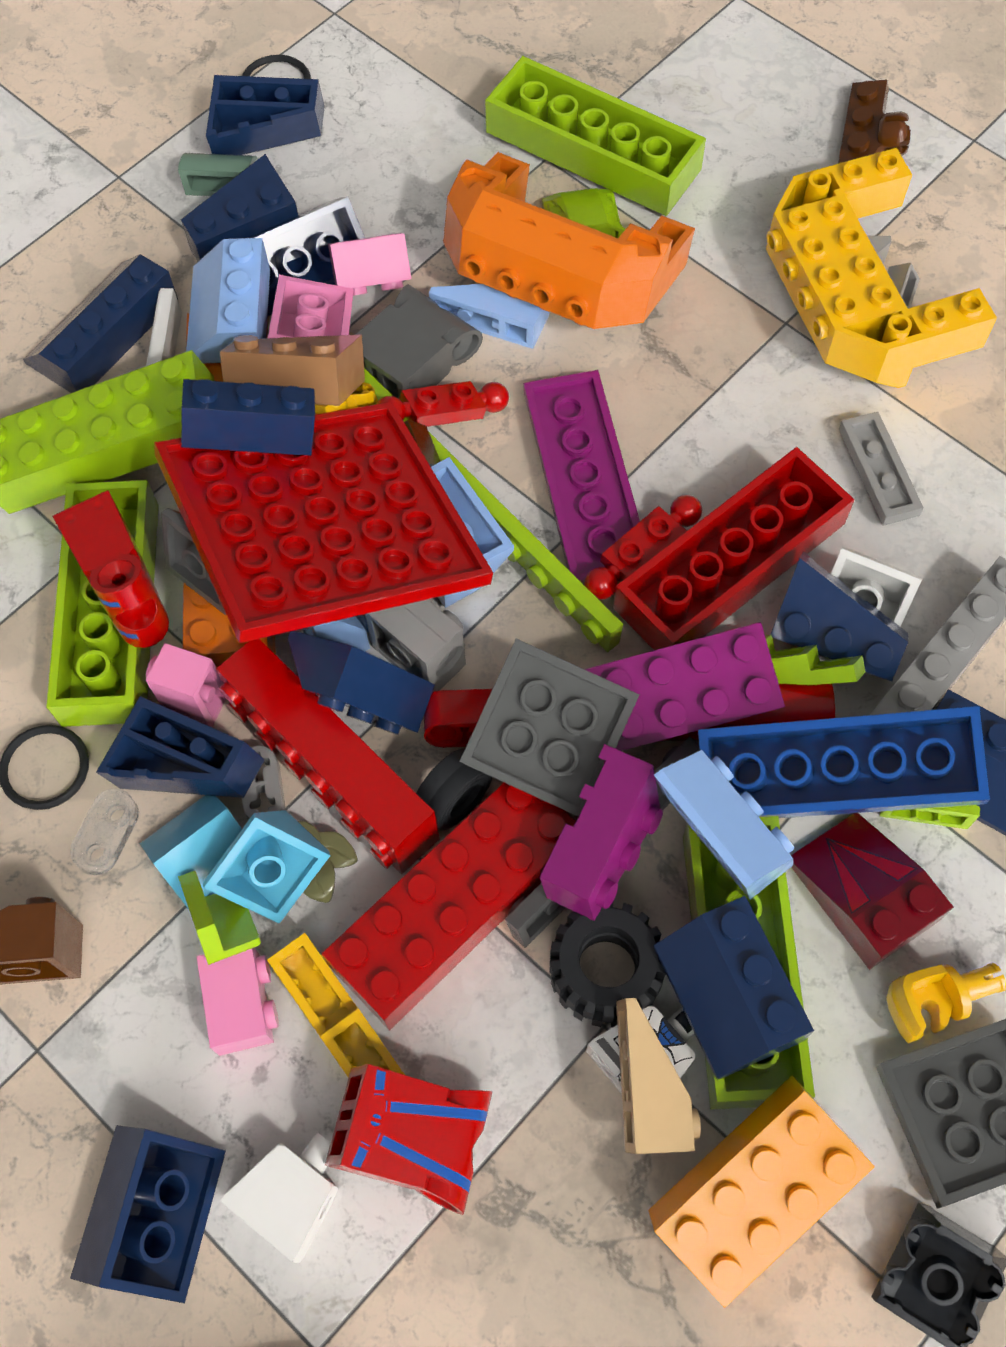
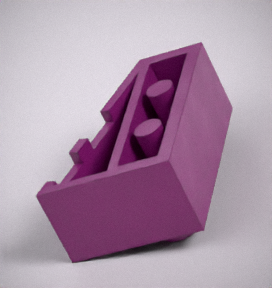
[540,744,663,921]

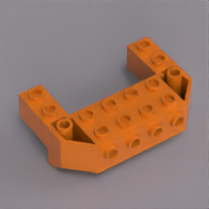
[443,152,695,329]

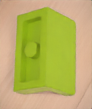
[178,870,261,965]

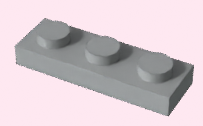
[839,411,924,526]

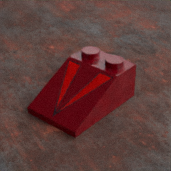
[791,813,954,970]

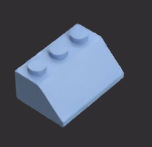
[186,238,270,363]
[431,457,514,608]
[654,750,794,899]

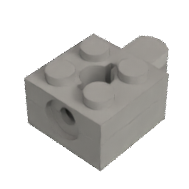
[365,599,466,692]

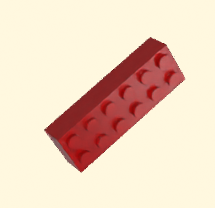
[613,447,855,651]
[216,639,440,875]
[321,782,576,1031]

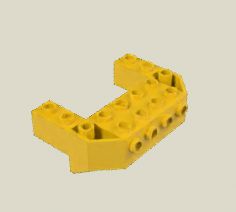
[766,148,997,388]

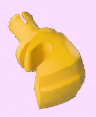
[886,962,1006,1044]

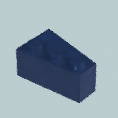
[206,75,325,155]
[770,551,908,682]
[96,696,265,798]

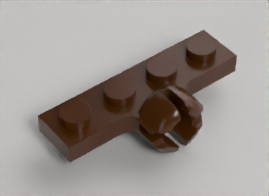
[838,79,911,164]

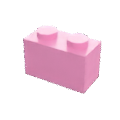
[328,233,411,296]
[145,643,226,727]
[196,948,279,1056]

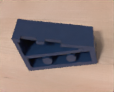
[181,154,298,262]

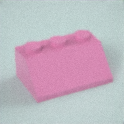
[268,275,354,338]

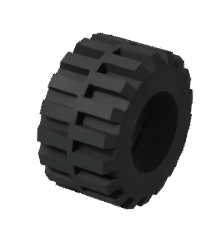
[549,901,666,1027]

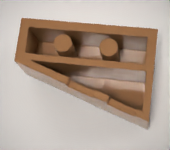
[220,335,365,406]

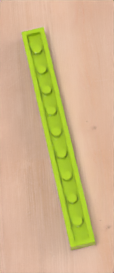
[364,368,623,653]

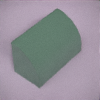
[178,153,258,196]

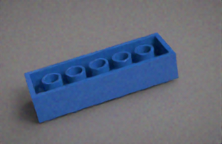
[698,706,990,818]

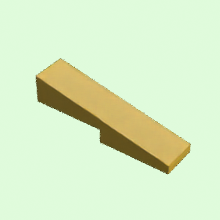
[267,933,405,1078]

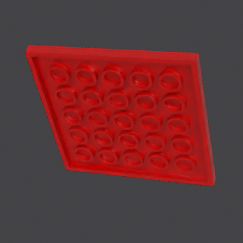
[154,402,493,643]

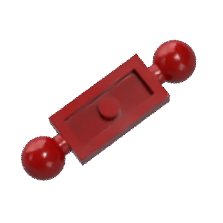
[376,381,509,427]
[584,495,702,600]

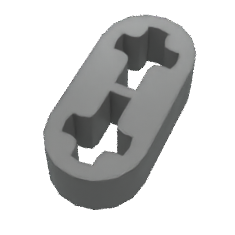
[242,746,285,819]

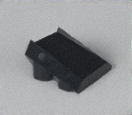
[871,1202,1006,1347]

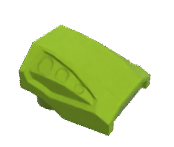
[542,188,625,238]

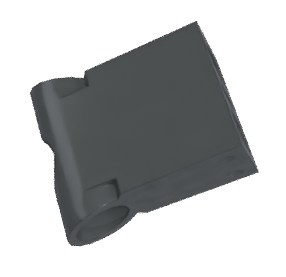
[355,284,483,399]

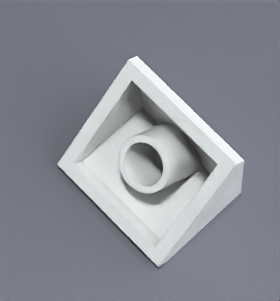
[831,546,922,627]

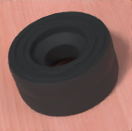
[416,749,493,831]

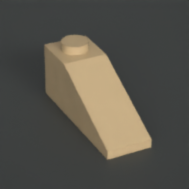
[616,998,701,1154]

